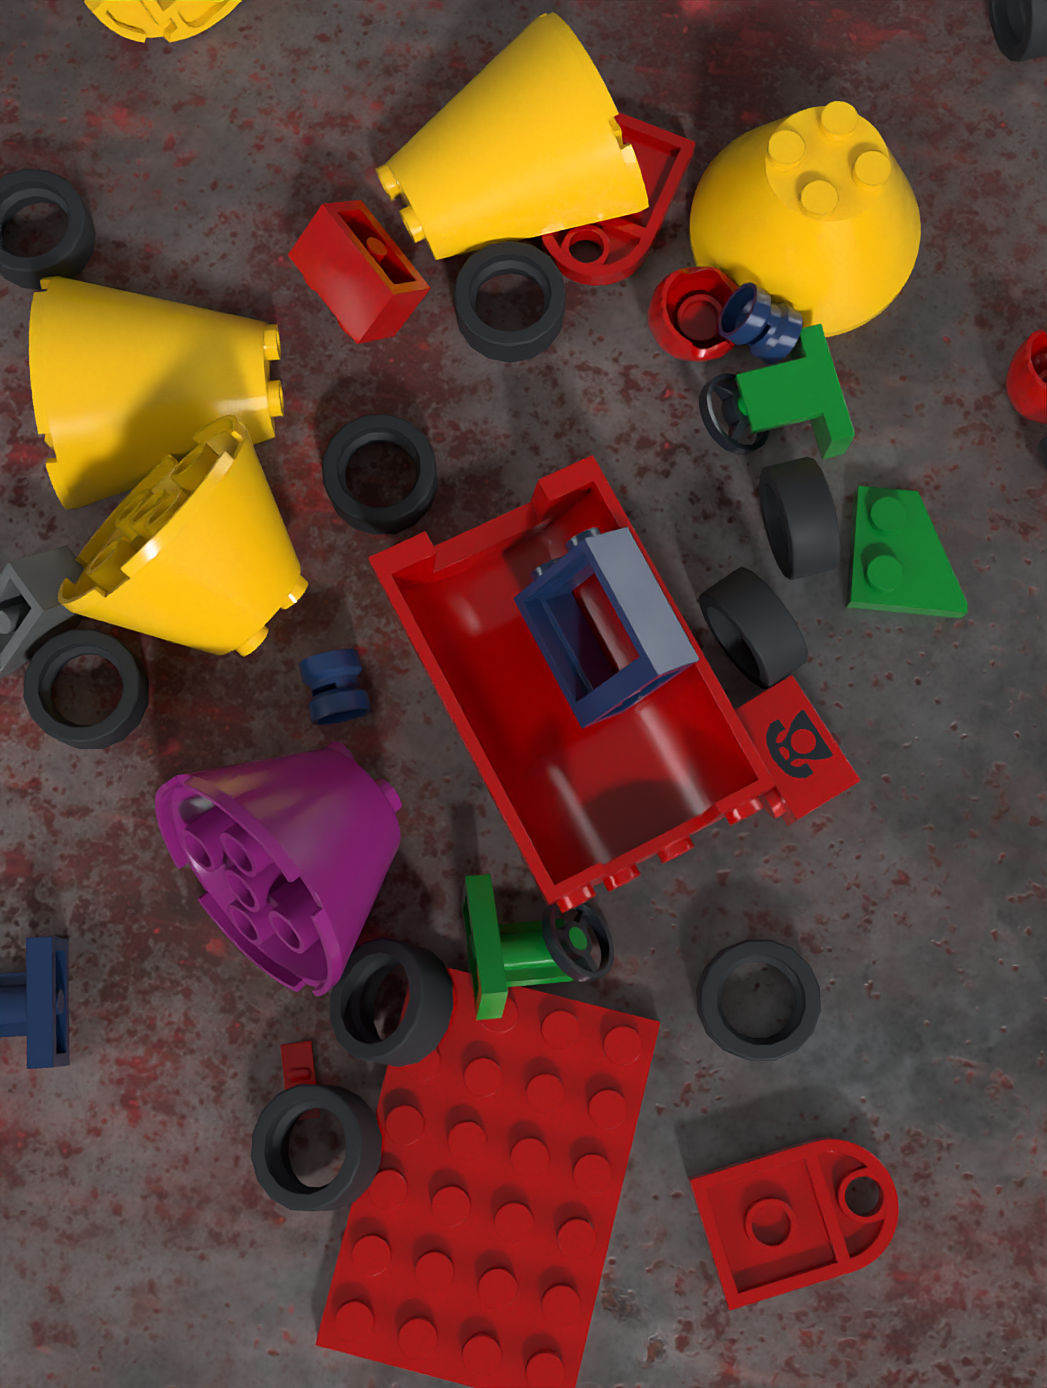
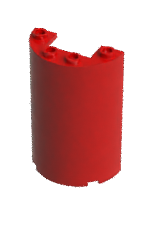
[368,455,776,913]

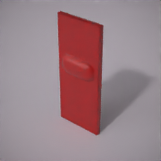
[280,1040,320,1120]

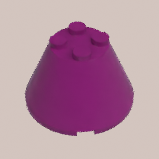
[155,741,402,996]

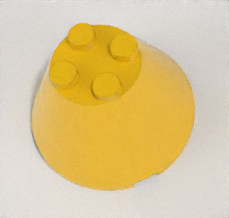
[689,101,921,337]
[58,414,308,656]

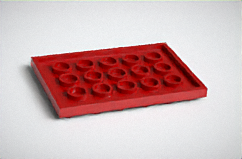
[315,967,660,1388]

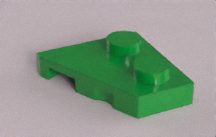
[846,486,968,618]

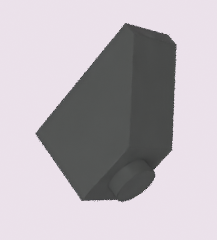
[0,545,84,679]

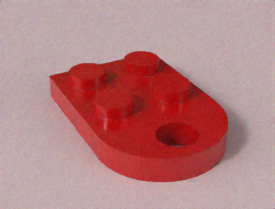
[539,112,696,286]
[688,1137,899,1310]

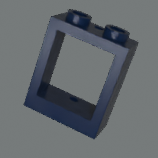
[513,527,700,728]

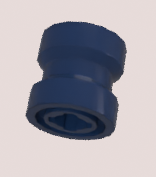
[718,282,803,365]
[299,649,372,726]

